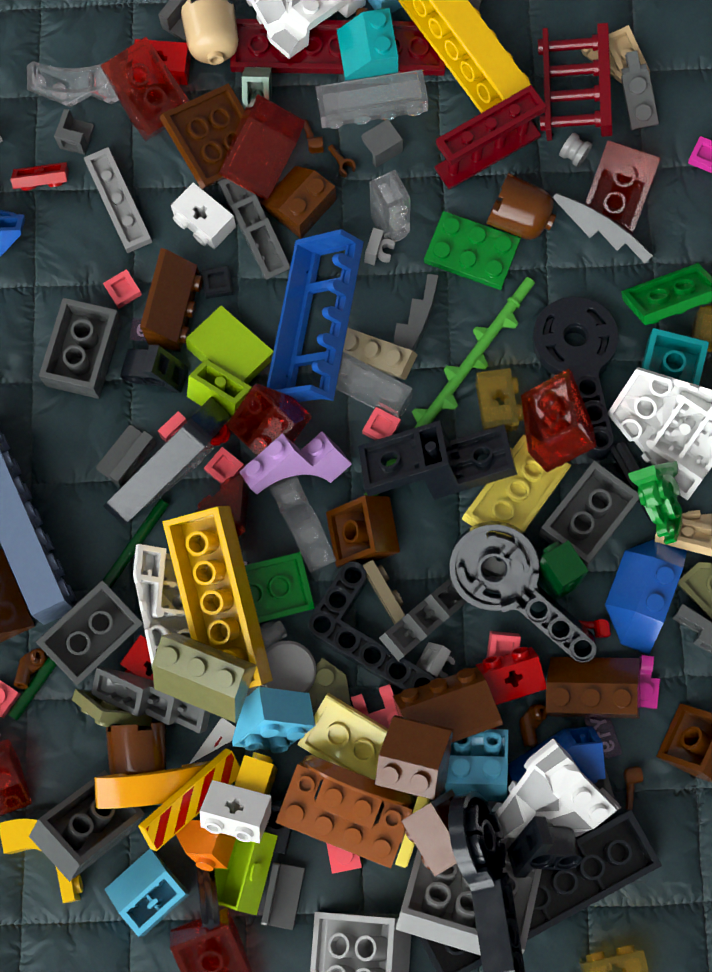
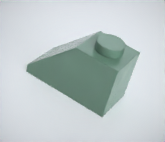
[242,67,272,130]

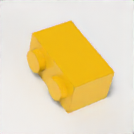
[234,752,278,795]

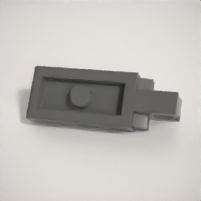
[621,50,659,131]

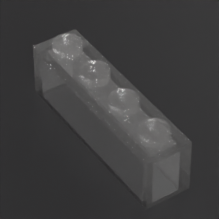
[315,70,428,129]

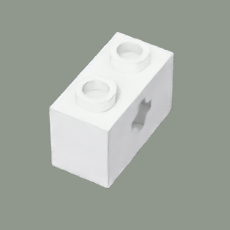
[171,183,236,250]
[200,780,271,843]

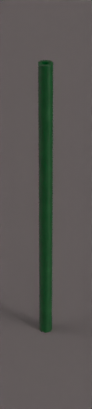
[8,499,169,721]

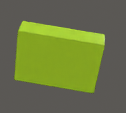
[186,306,273,384]
[215,832,278,915]

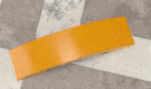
[94,761,211,809]

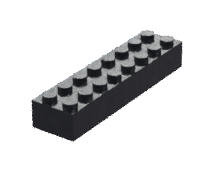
[418,810,662,972]

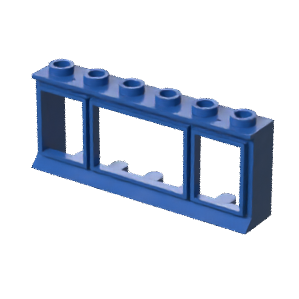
[264,229,364,406]

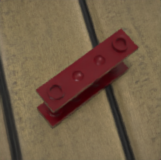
[538,23,612,141]
[434,85,547,189]

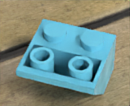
[232,687,315,753]
[445,729,508,802]
[104,849,190,937]

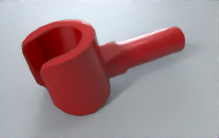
[578,619,611,638]

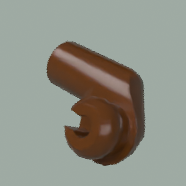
[14,648,47,689]
[519,704,548,748]

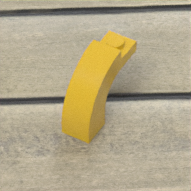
[0,819,83,903]

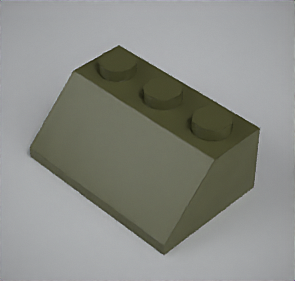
[152,632,257,723]

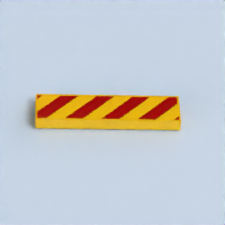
[138,749,240,852]

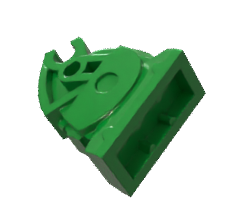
[628,461,682,545]

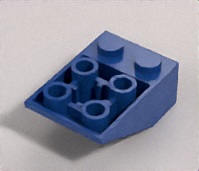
[508,726,606,784]

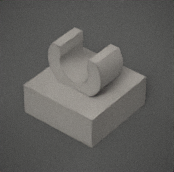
[364,228,395,266]
[416,642,455,678]

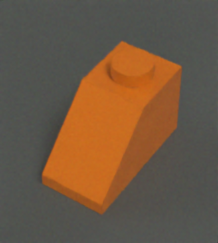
[176,820,236,871]

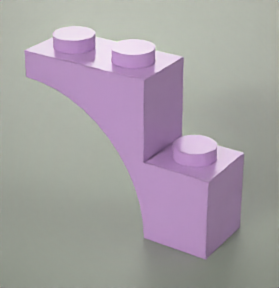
[239,431,352,494]

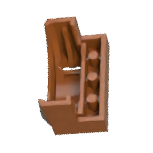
[276,755,417,868]

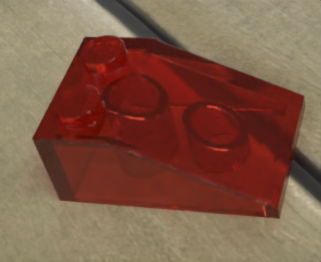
[100,37,189,142]
[219,94,305,200]
[585,140,662,234]
[521,369,597,472]
[170,908,252,972]

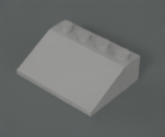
[396,849,542,955]
[310,912,411,972]

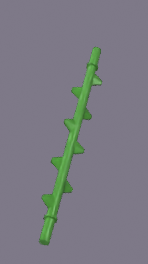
[364,277,535,496]

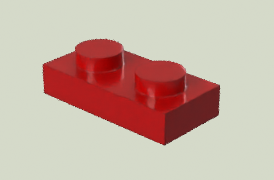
[11,162,69,191]

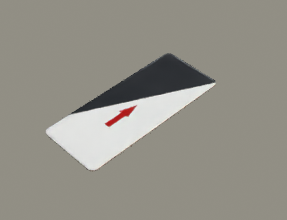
[190,718,236,764]

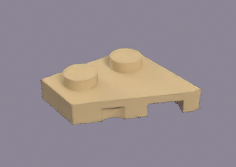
[581,25,650,84]
[655,510,712,557]

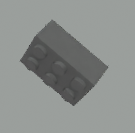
[39,298,122,399]
[539,461,639,568]
[35,580,143,685]
[29,770,145,882]

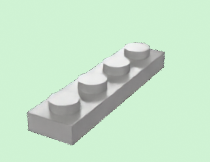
[84,147,152,253]

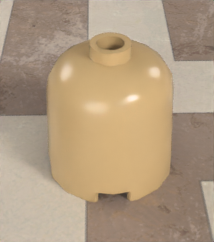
[181,0,238,65]

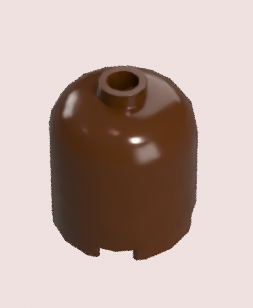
[486,173,556,240]
[106,722,166,775]

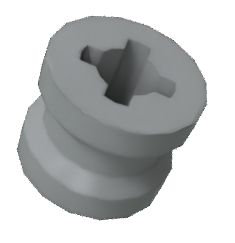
[559,133,593,167]

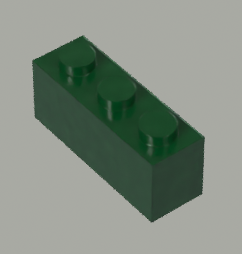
[538,540,588,601]

